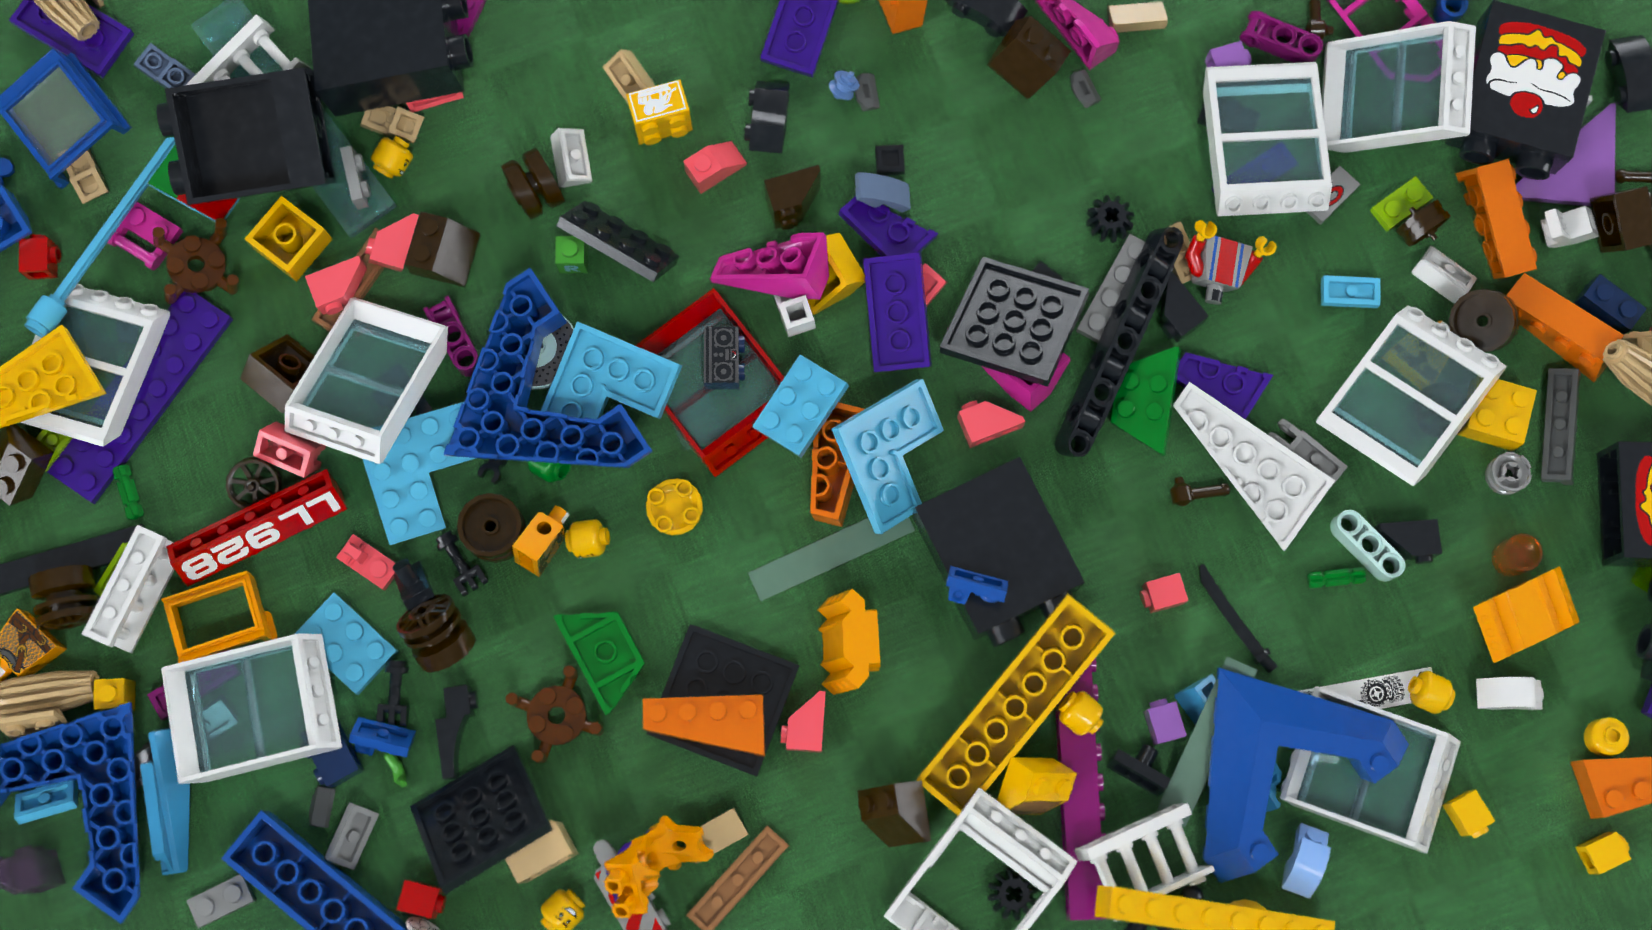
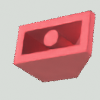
[683,141,747,194]
[365,213,419,272]
[305,256,367,315]
[957,400,1025,448]
[781,691,826,753]

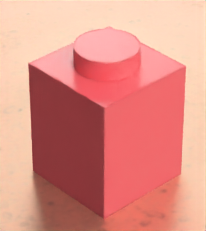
[1140,573,1189,614]

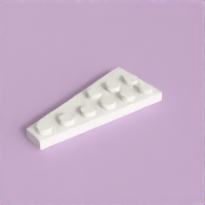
[1173,382,1335,551]

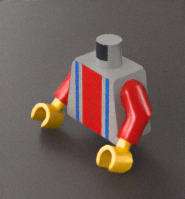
[1185,220,1277,305]

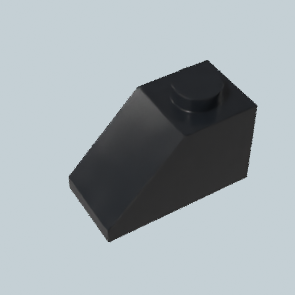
[1160,273,1209,343]
[1373,519,1442,564]

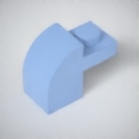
[1281,823,1331,899]

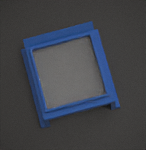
[0,48,132,189]

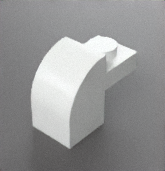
[1540,206,1599,248]
[774,295,816,337]
[1476,677,1544,710]

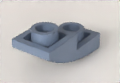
[133,43,196,89]
[855,172,911,213]

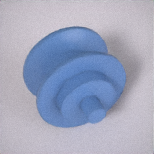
[829,70,860,100]

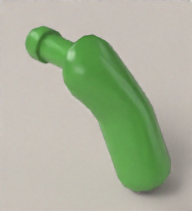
[384,753,407,787]

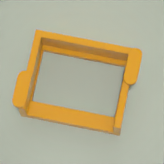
[161,570,278,663]

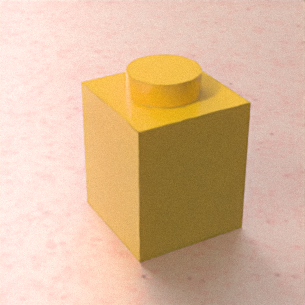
[94,678,135,711]
[1442,789,1495,839]
[1575,831,1632,874]

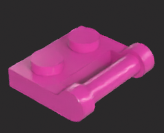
[107,202,183,271]

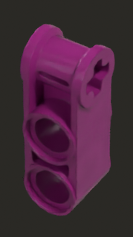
[1239,11,1323,63]
[423,295,479,377]

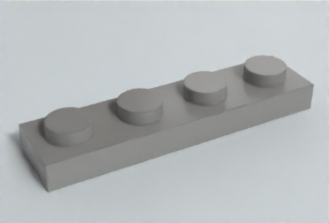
[1076,234,1145,343]

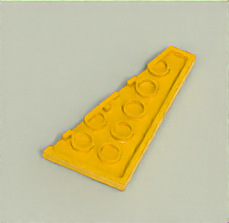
[0,324,107,429]

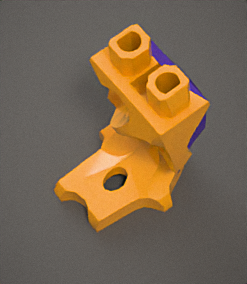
[603,816,714,918]

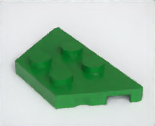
[1111,346,1181,456]
[553,612,645,716]

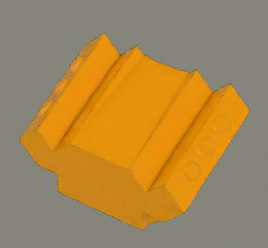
[1473,566,1580,663]
[817,589,880,695]

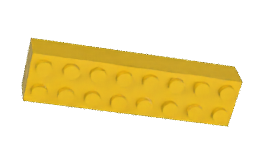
[916,593,1115,815]

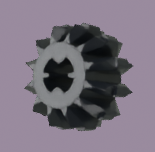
[1086,194,1134,244]
[987,868,1039,920]

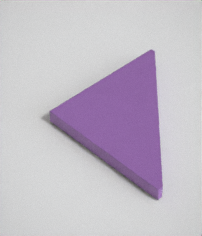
[1516,103,1616,206]

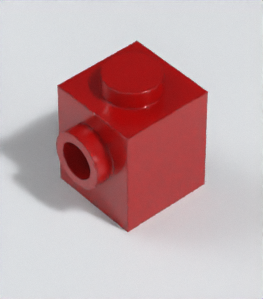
[19,234,61,280]
[396,880,447,919]

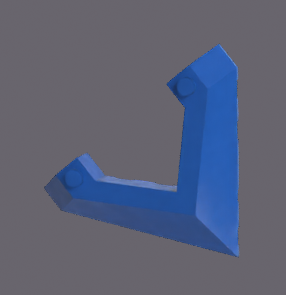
[443,268,653,468]
[1202,667,1409,883]
[0,702,140,924]

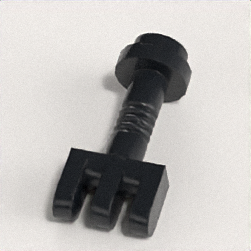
[436,531,489,597]
[376,660,410,727]

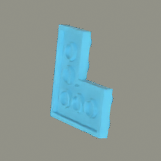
[541,321,683,420]
[832,379,944,534]
[362,401,476,545]

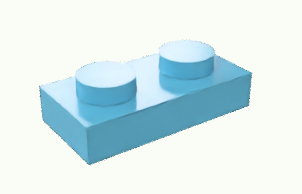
[1321,275,1380,308]
[14,780,78,825]

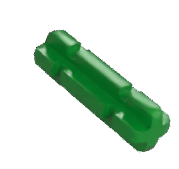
[112,464,144,520]
[1307,567,1366,588]

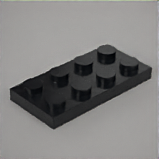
[556,201,680,283]

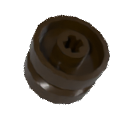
[500,147,565,220]
[1449,289,1520,352]
[457,493,527,563]

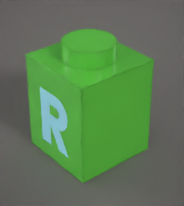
[555,236,588,273]

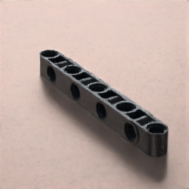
[1055,227,1184,457]

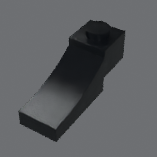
[435,685,479,780]

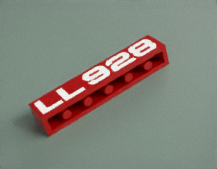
[166,469,348,587]

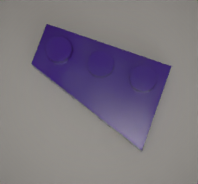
[838,196,938,256]
[1176,352,1273,419]

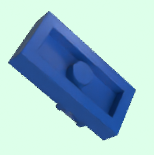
[946,566,1008,604]
[349,717,416,758]

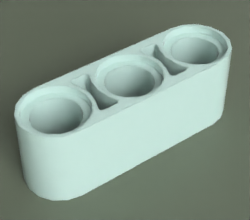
[1330,510,1405,582]

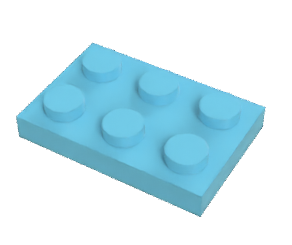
[752,355,849,458]
[295,593,399,695]

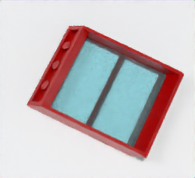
[635,288,785,477]

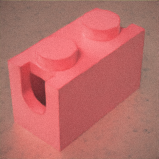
[253,421,326,478]

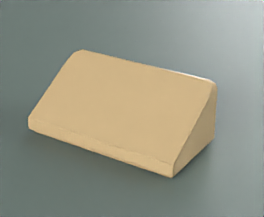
[1108,1,1168,33]
[603,49,655,104]
[685,808,749,864]

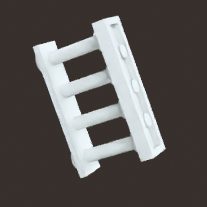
[186,14,310,85]
[82,525,174,654]
[1074,803,1215,922]

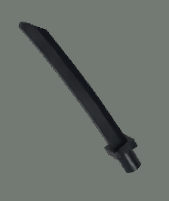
[1199,564,1278,673]

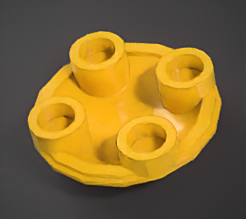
[646,478,703,536]

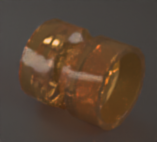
[1492,534,1543,577]

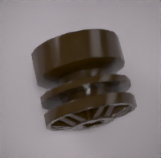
[28,565,98,630]
[396,594,476,672]

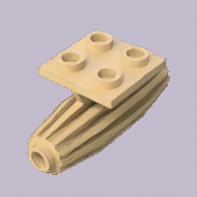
[33,0,104,41]
[1602,330,1652,406]
[0,670,100,740]

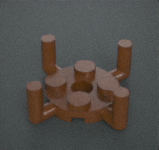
[153,218,239,304]
[506,665,604,764]

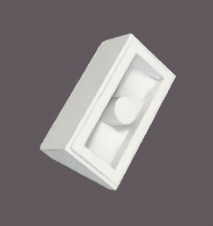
[551,128,592,187]
[1412,246,1477,304]

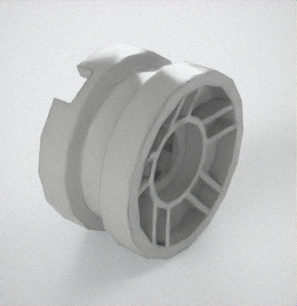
[1485,452,1532,495]

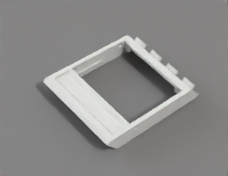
[883,788,1078,930]

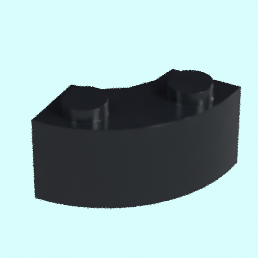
[945,0,1028,37]
[1605,35,1652,113]
[744,81,790,154]

